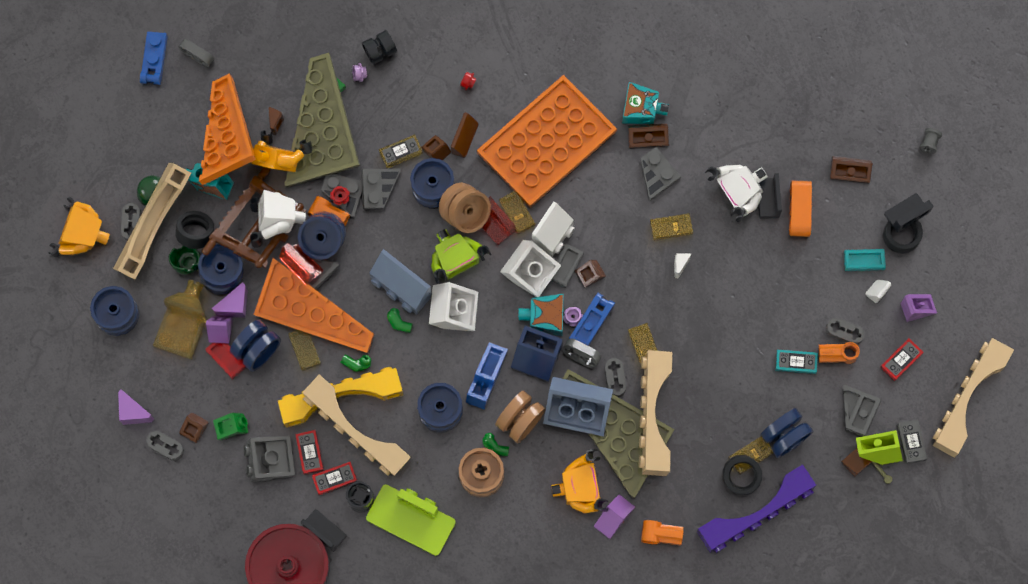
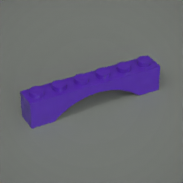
[697,464,816,553]

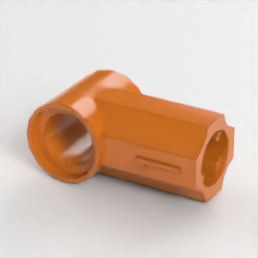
[307,196,350,226]
[818,342,860,364]
[641,520,684,546]

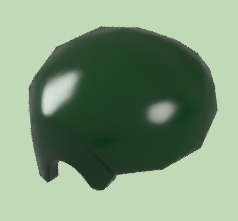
[136,175,161,206]
[168,246,201,275]

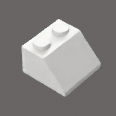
[532,202,575,257]
[500,240,561,297]
[429,282,478,331]

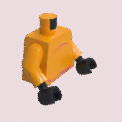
[252,130,313,172]
[48,197,110,257]
[551,449,608,513]

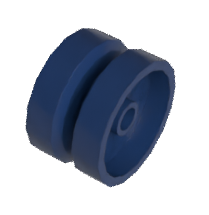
[410,158,455,208]
[298,211,346,260]
[198,244,244,295]
[90,286,139,336]
[230,319,281,372]
[417,383,463,432]
[760,408,814,458]

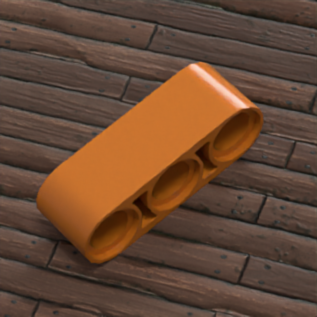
[789,180,812,237]

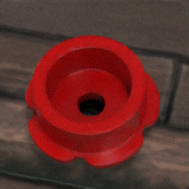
[460,71,476,90]
[330,186,350,205]

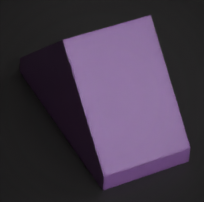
[212,282,248,318]
[900,294,937,322]
[206,316,233,343]
[118,390,154,425]
[594,494,635,539]

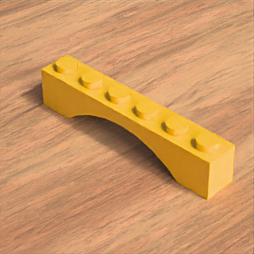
[278,367,403,428]

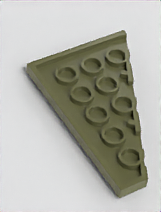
[284,53,360,188]
[562,369,674,499]

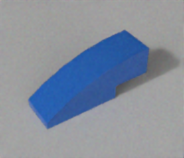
[465,342,508,410]

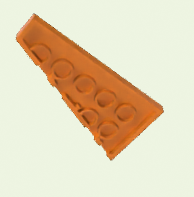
[199,73,256,185]
[254,258,375,353]

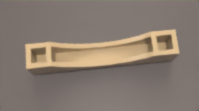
[113,163,191,279]
[933,338,1014,458]
[639,350,672,476]
[302,374,411,476]

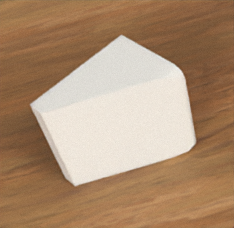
[674,253,691,278]
[865,280,891,303]

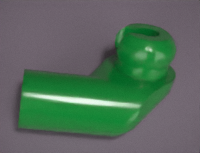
[387,308,413,333]
[340,355,371,372]
[482,433,509,457]

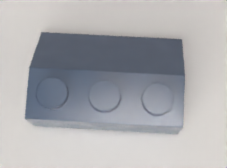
[370,249,432,315]
[543,377,613,436]

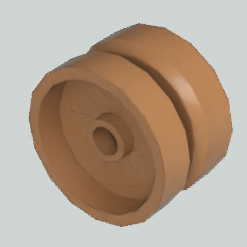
[439,182,491,233]
[495,391,546,444]
[459,448,504,498]

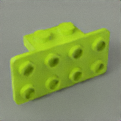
[366,484,456,556]

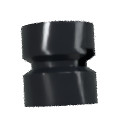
[362,30,397,65]
[346,481,375,513]

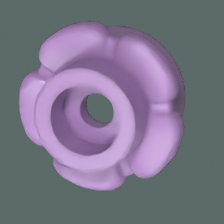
[352,63,367,82]
[563,307,583,326]

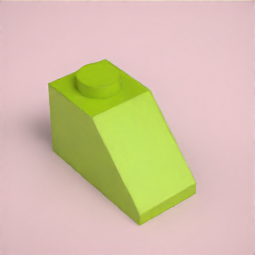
[856,430,903,465]

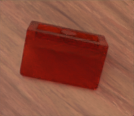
[482,196,516,245]
[279,243,323,285]

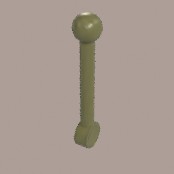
[872,461,892,484]

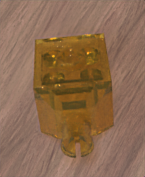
[153,280,207,360]

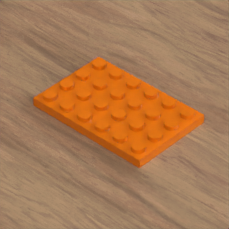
[477,75,617,208]

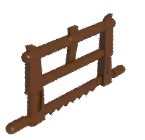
[202,167,307,269]

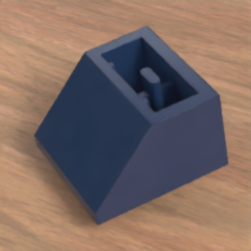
[511,326,563,382]

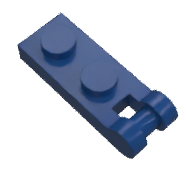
[140,32,168,85]
[569,293,615,346]

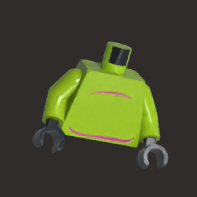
[431,229,492,284]

